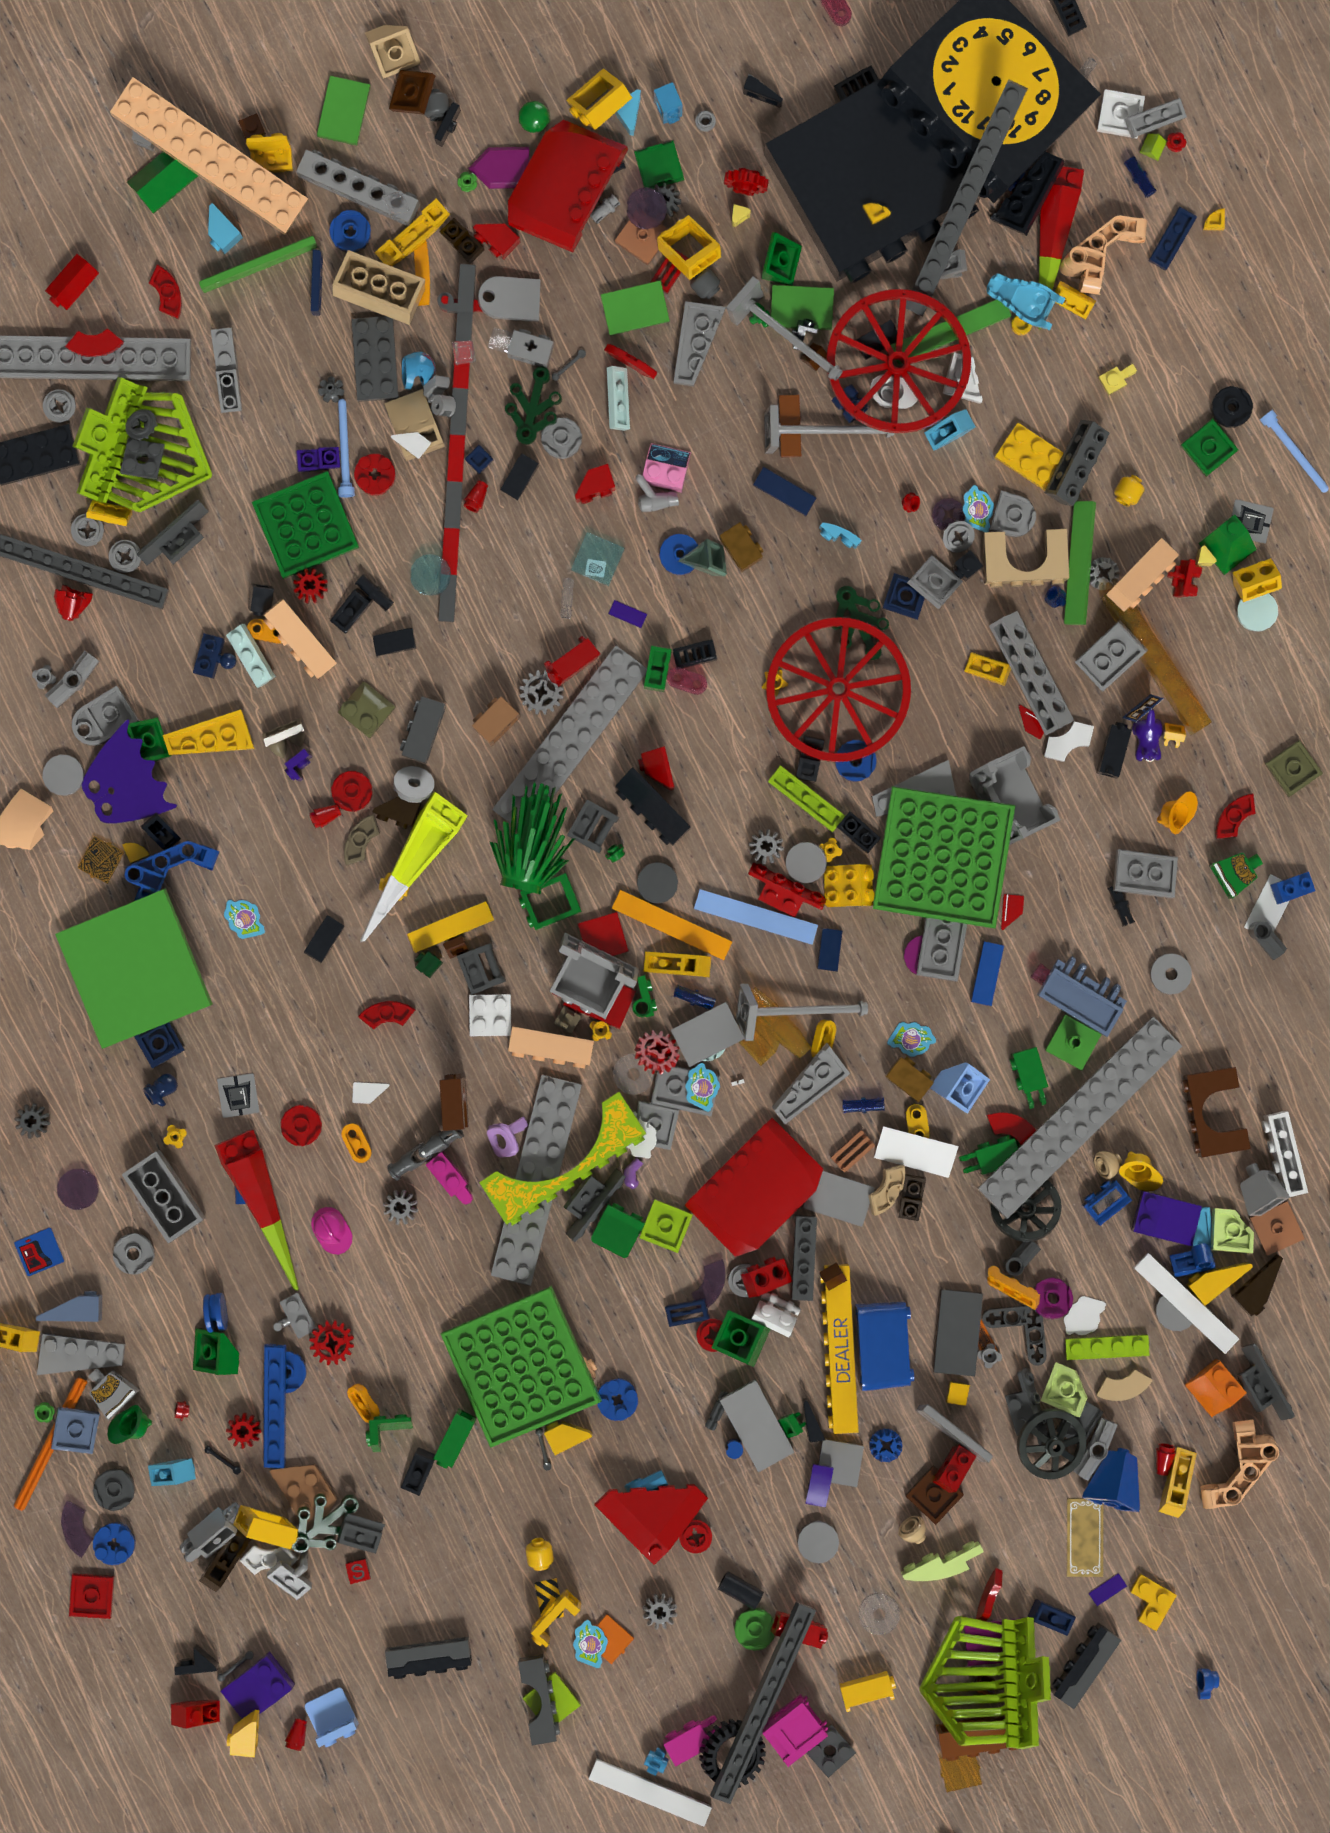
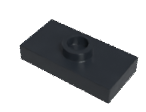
[434,102,461,147]

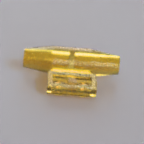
[739,987,811,1066]

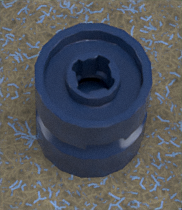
[831,384,870,424]

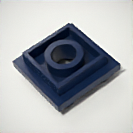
[882,573,925,620]
[134,1022,185,1069]

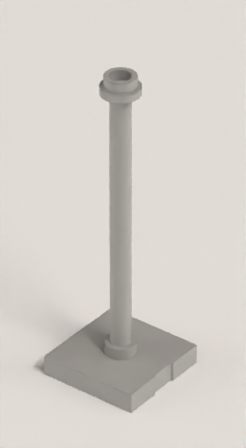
[726,276,843,380]
[764,405,894,454]
[736,984,868,1041]

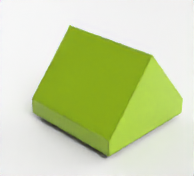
[1139,133,1166,161]

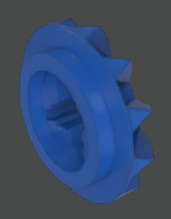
[869,1429,902,1462]

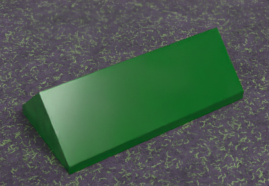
[127,152,198,214]

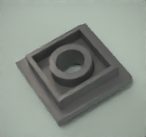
[120,438,165,480]
[807,1724,856,1778]

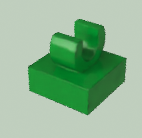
[778,1412,806,1438]

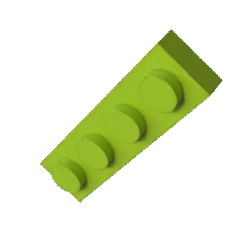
[768,765,845,833]
[1065,1334,1150,1360]

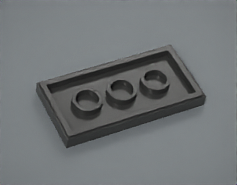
[933,1289,983,1377]

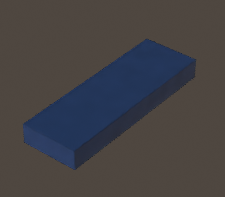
[1148,207,1197,271]
[311,250,323,316]
[753,467,817,516]

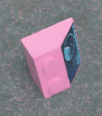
[643,443,691,493]

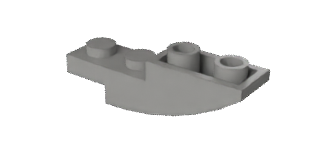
[211,327,242,413]

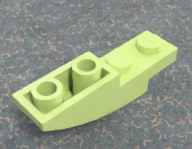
[901,1541,984,1581]

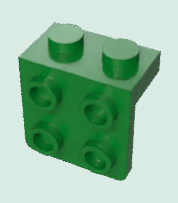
[591,1203,645,1258]
[366,1414,413,1452]

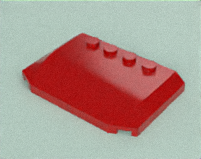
[508,119,628,253]
[685,1118,823,1257]

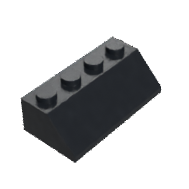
[615,767,691,846]

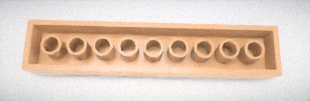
[110,77,308,235]

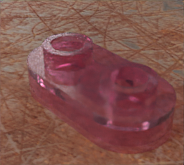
[820,0,852,26]
[667,667,707,695]

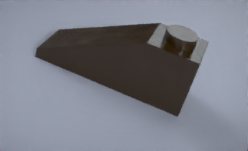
[1231,1254,1283,1316]
[199,1530,251,1592]

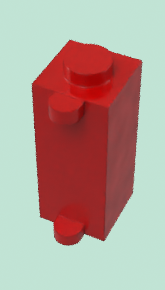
[45,254,99,310]
[544,636,600,687]
[770,1611,828,1649]

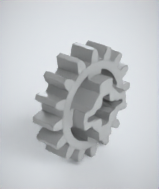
[519,670,564,715]

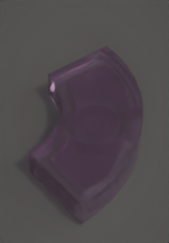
[692,1259,726,1308]
[61,1500,93,1558]

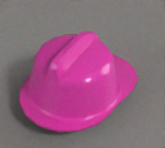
[311,1207,353,1255]

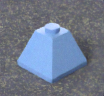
[930,1062,990,1114]

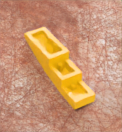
[407,901,494,953]

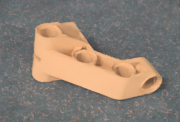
[1059,215,1147,295]
[1200,1420,1279,1509]

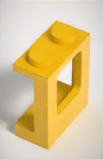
[531,1589,581,1647]

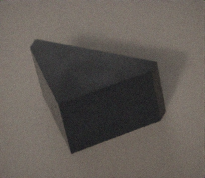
[141,813,181,850]

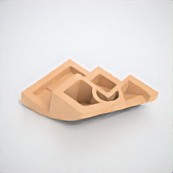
[0,789,54,850]

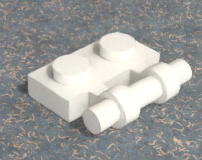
[752,1292,801,1338]

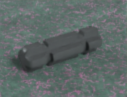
[705,1391,729,1431]

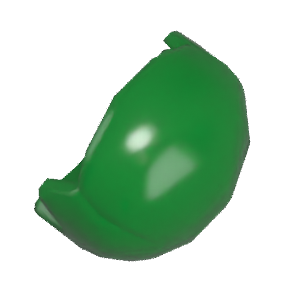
[518,101,551,133]

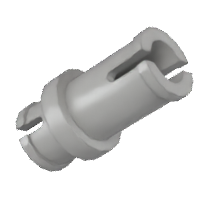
[590,194,620,224]

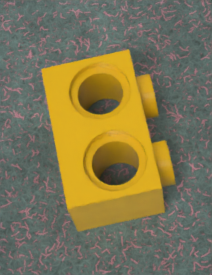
[1233,558,1282,602]

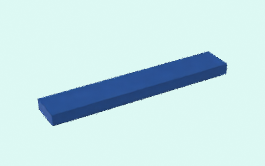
[264,1344,286,1468]

